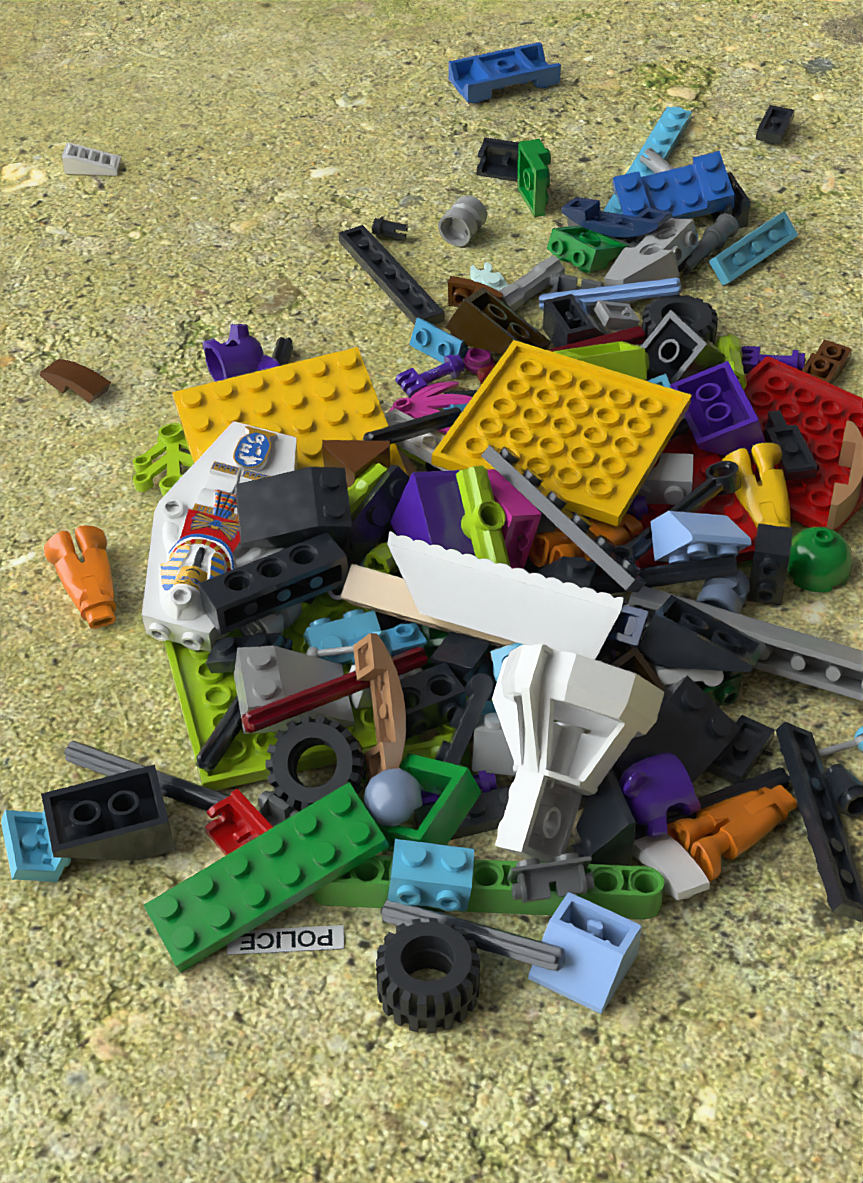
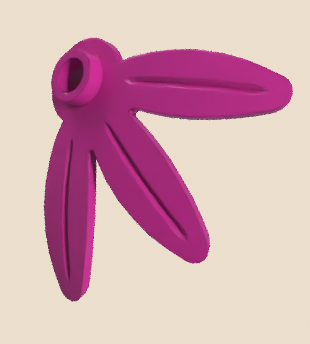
[389,381,472,434]

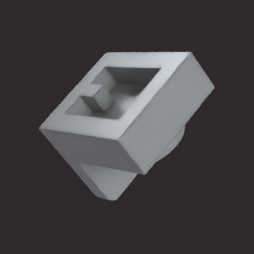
[594,300,640,332]

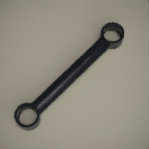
[601,461,741,582]

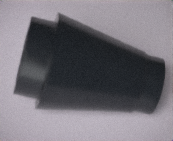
[825,764,863,818]

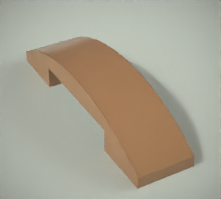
[826,421,863,530]
[353,633,406,783]

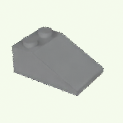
[234,646,354,734]

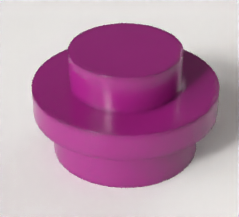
[464,347,494,374]

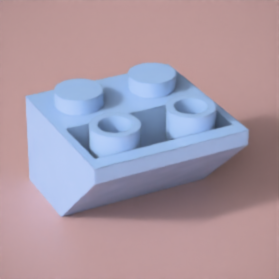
[651,511,751,564]
[528,892,642,1014]

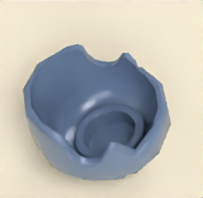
[364,768,424,826]

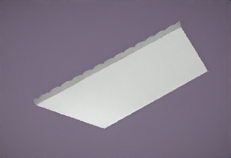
[387,532,624,660]

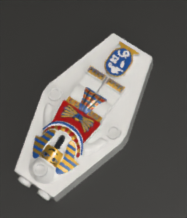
[142,421,298,652]

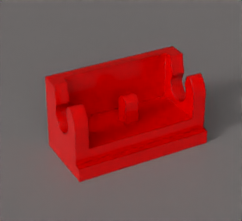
[205,788,273,855]

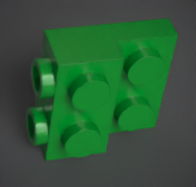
[517,138,551,217]
[547,225,628,273]

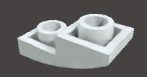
[632,834,710,900]

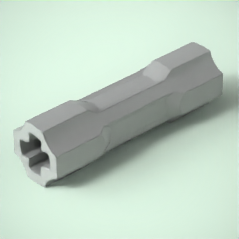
[499,256,565,311]

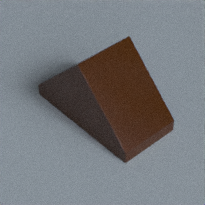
[322,440,390,488]

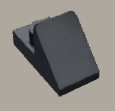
[429,631,497,701]

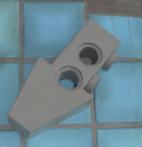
[604,218,700,305]

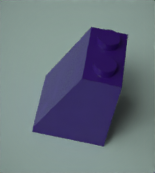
[390,470,475,556]

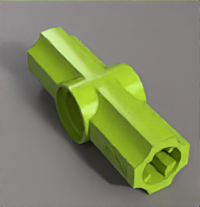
[456,466,511,567]

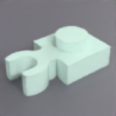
[470,262,508,291]

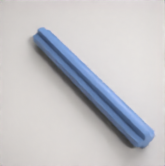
[539,278,681,311]

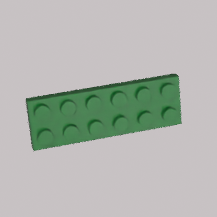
[143,782,389,973]

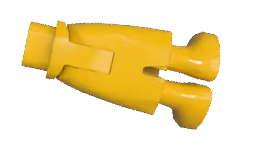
[721,443,793,535]

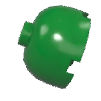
[787,527,852,593]

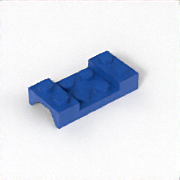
[449,42,561,103]
[612,151,734,219]

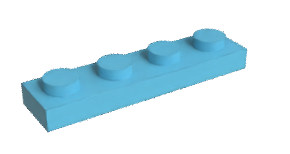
[709,211,798,286]

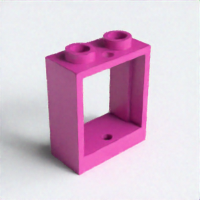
[487,469,542,569]

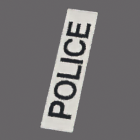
[227,925,344,955]

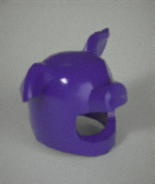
[202,324,281,382]
[618,753,701,838]

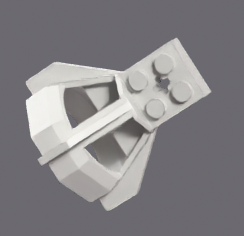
[492,643,664,862]

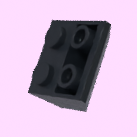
[543,294,612,348]

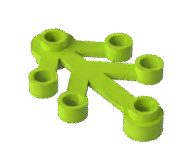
[132,423,193,497]

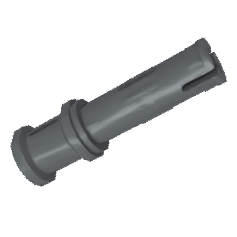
[678,214,739,275]

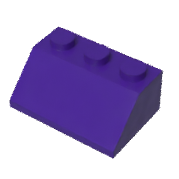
[669,361,765,456]

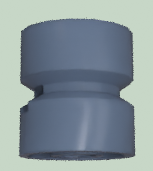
[696,570,751,614]

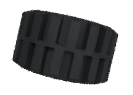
[640,294,718,346]
[266,715,367,811]
[376,917,480,1033]

